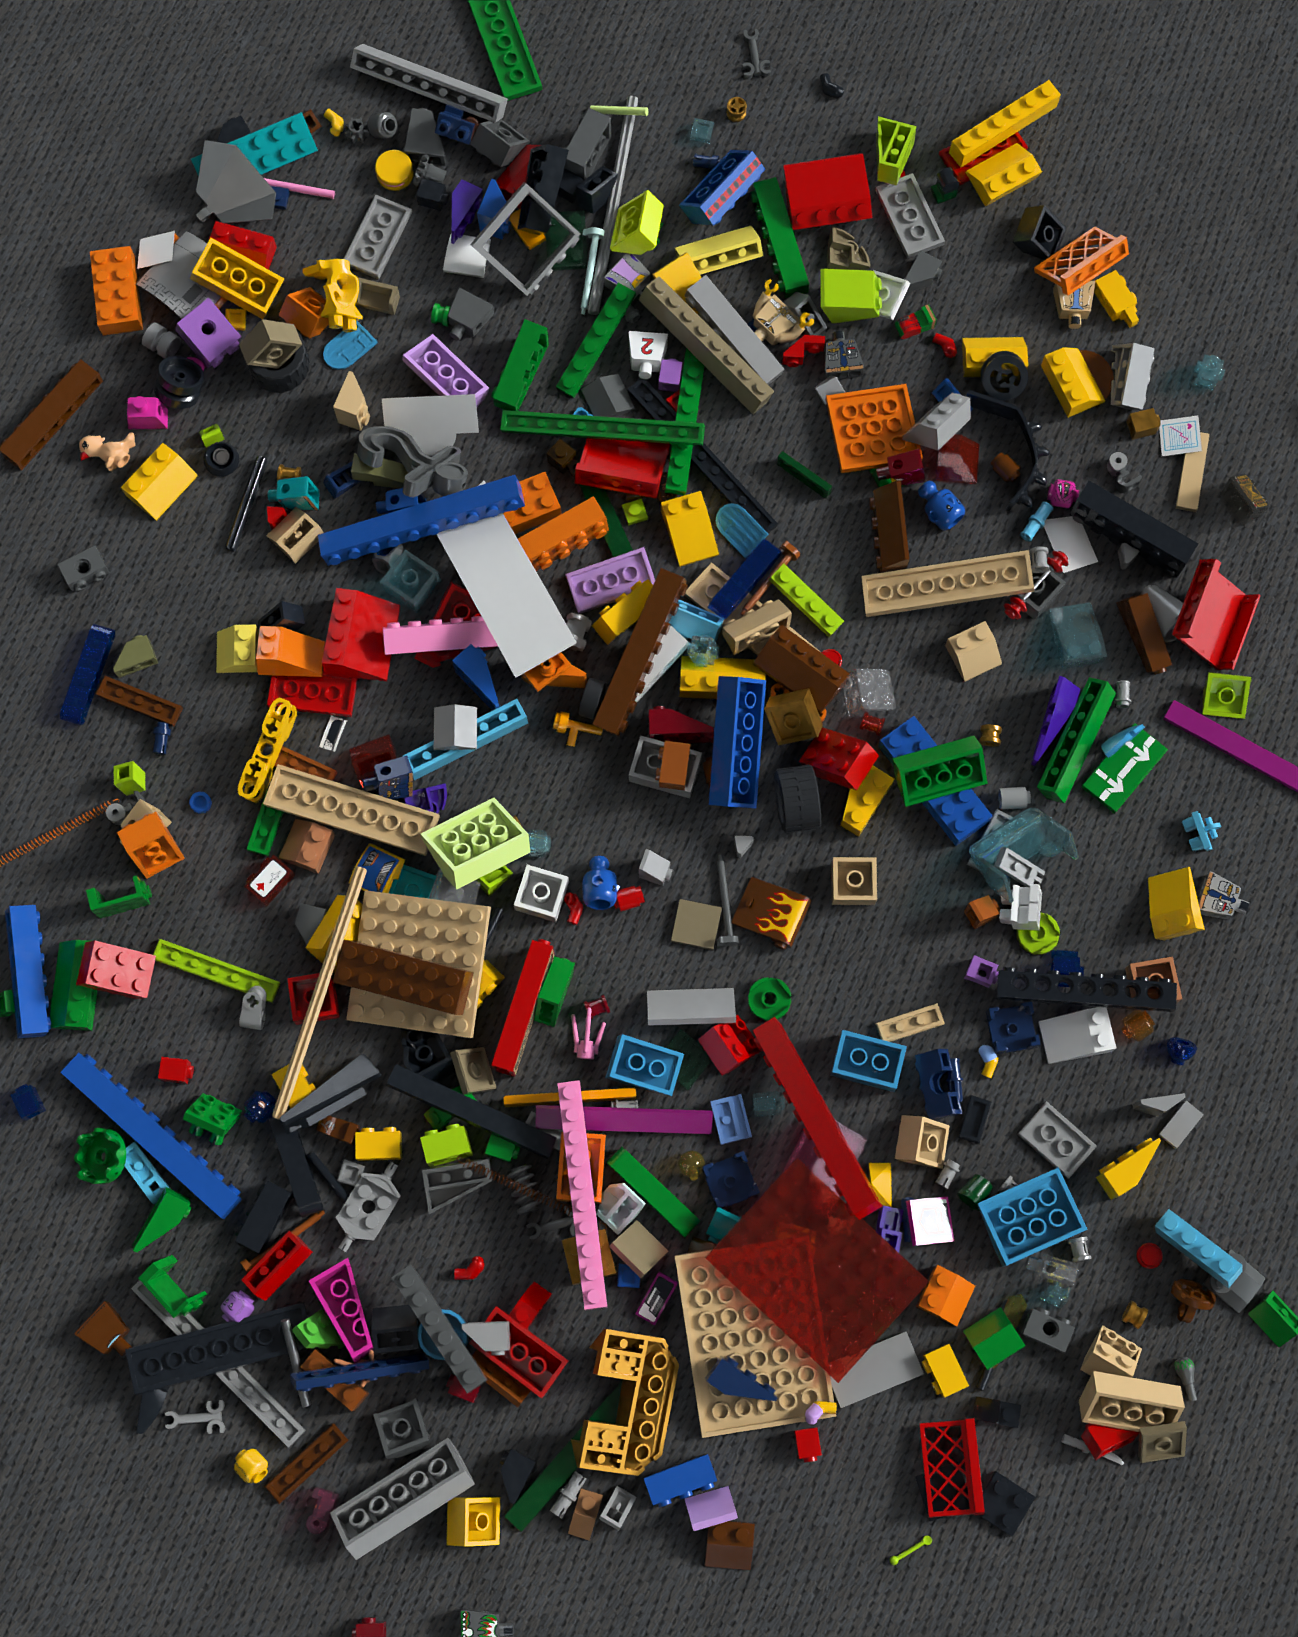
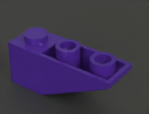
[451,179,483,244]

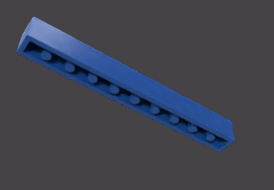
[318,475,525,566]
[61,1053,242,1219]

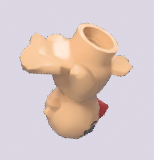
[79,432,136,472]

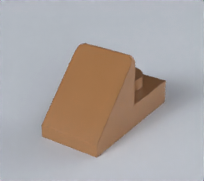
[568,1488,603,1540]

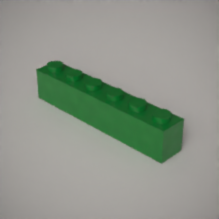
[750,177,810,298]
[1037,677,1116,804]

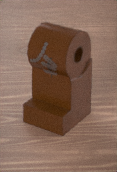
[316,1116,361,1146]

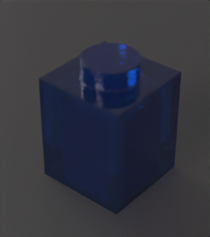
[10,1084,46,1121]

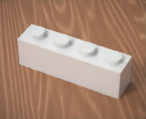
[635,626,691,702]

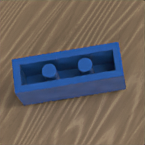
[644,1454,717,1508]

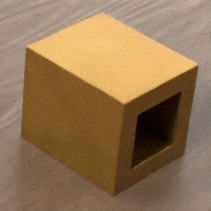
[1126,408,1161,440]

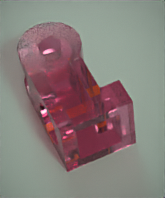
[306,1487,339,1534]

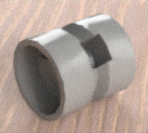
[142,323,181,359]

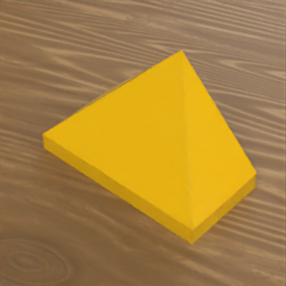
[869,1163,892,1207]

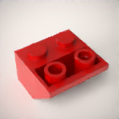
[698,1015,762,1076]

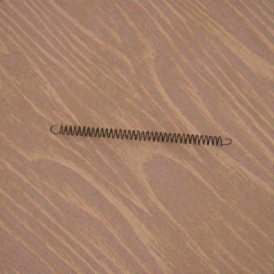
[457,1157,607,1231]

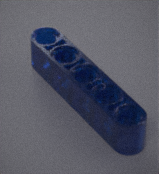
[707,539,782,620]
[60,624,115,725]

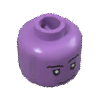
[221,1290,254,1322]

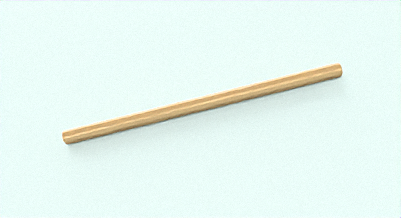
[272,866,367,1120]

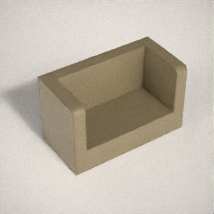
[355,278,400,315]

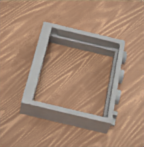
[470,182,581,296]

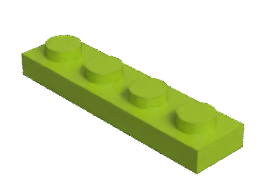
[768,564,844,637]

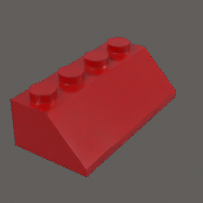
[469,1306,569,1398]

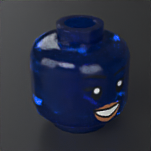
[244,1090,277,1123]

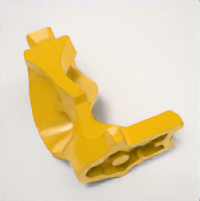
[303,259,363,333]

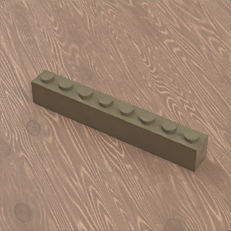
[639,276,774,414]

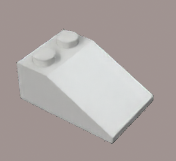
[1038,1007,1116,1064]

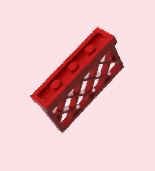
[919,1418,985,1518]

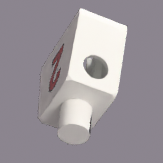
[629,331,668,379]

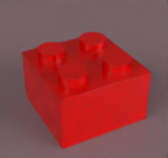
[287,973,340,1025]

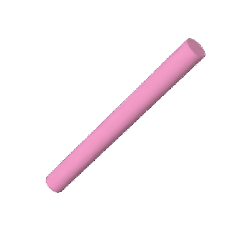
[264,178,335,199]

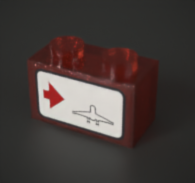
[244,854,295,907]

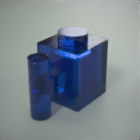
[1050,949,1084,987]

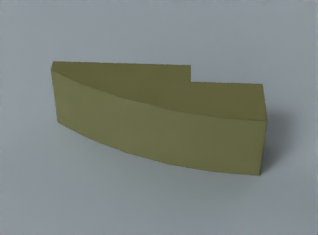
[351,453,408,488]

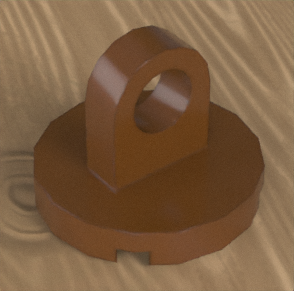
[1171,1279,1216,1323]

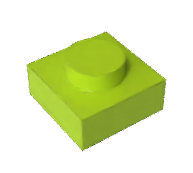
[622,499,648,526]

